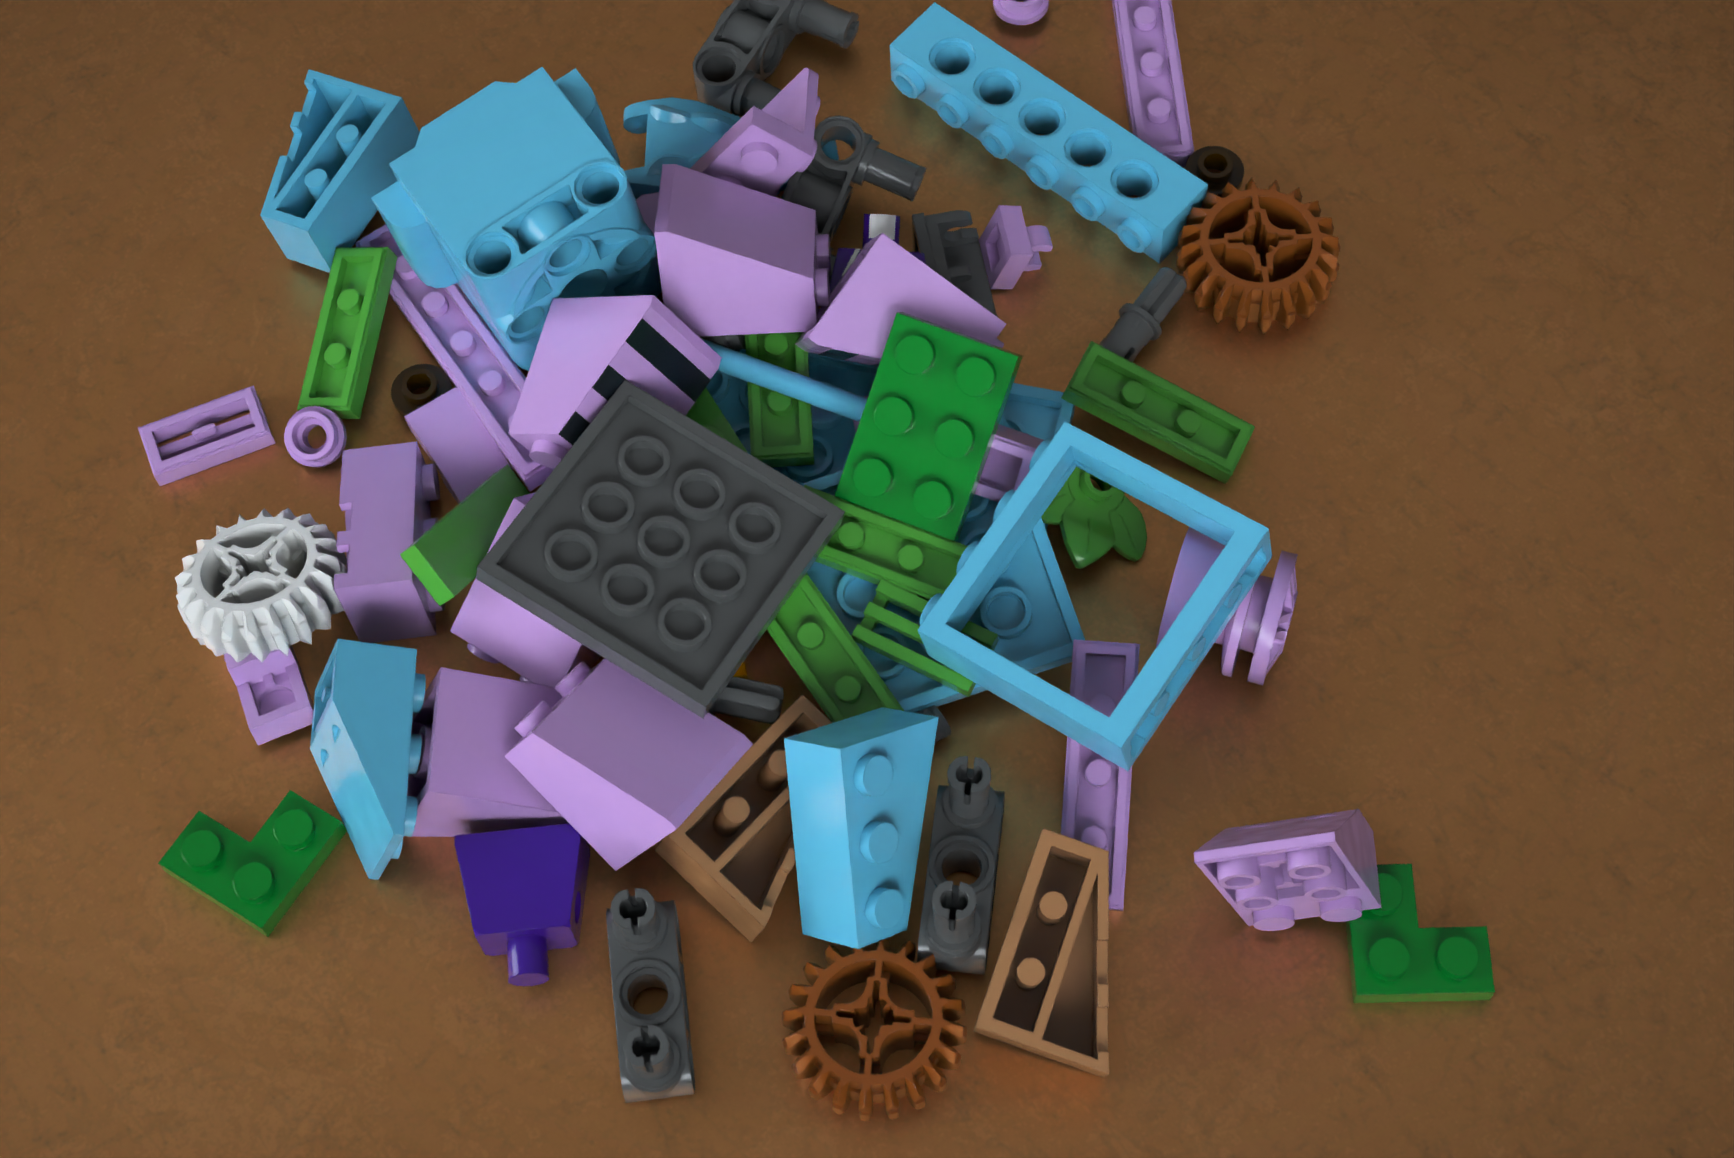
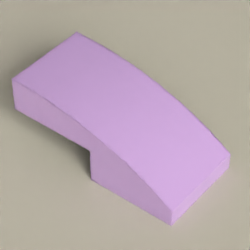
[404,386,515,504]
[223,645,314,746]

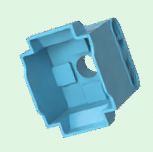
[371,67,662,371]

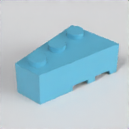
[260,69,419,273]
[784,707,939,949]

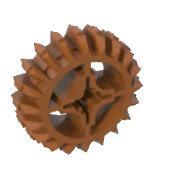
[1176,178,1340,334]
[782,937,967,1122]

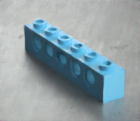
[889,2,1208,264]

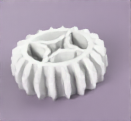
[175,508,347,663]

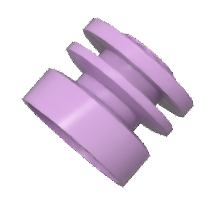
[1156,527,1298,686]

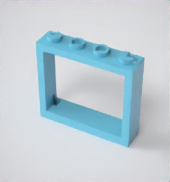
[917,422,1272,771]

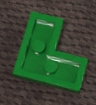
[158,790,347,937]
[1345,864,1495,1003]

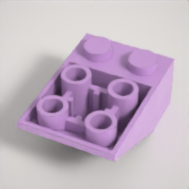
[1194,809,1381,931]

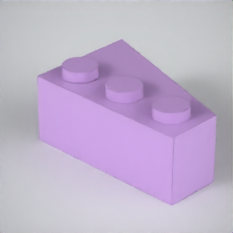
[333,441,445,643]

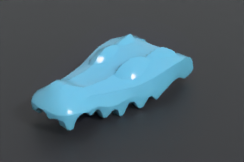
[623,97,839,199]

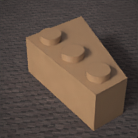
[655,694,832,942]
[973,828,1109,1077]

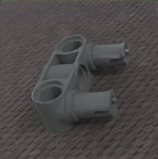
[693,0,859,117]
[781,115,926,284]
[917,756,1005,975]
[606,888,695,1103]

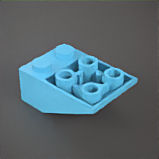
[310,639,426,880]

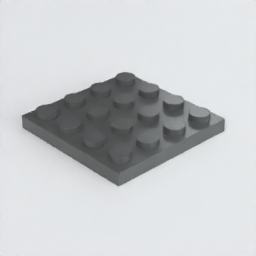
[476,380,845,718]

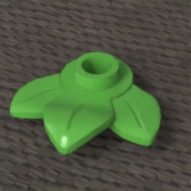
[1041,467,1147,569]

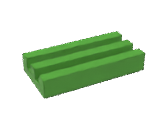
[851,579,999,697]

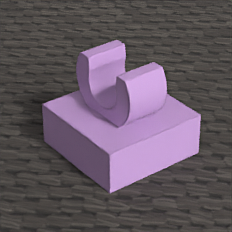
[979,205,1053,290]

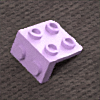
[690,67,821,197]

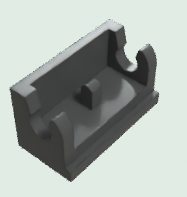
[912,210,1000,335]

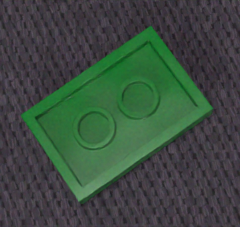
[834,312,1023,541]

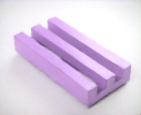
[138,385,276,486]

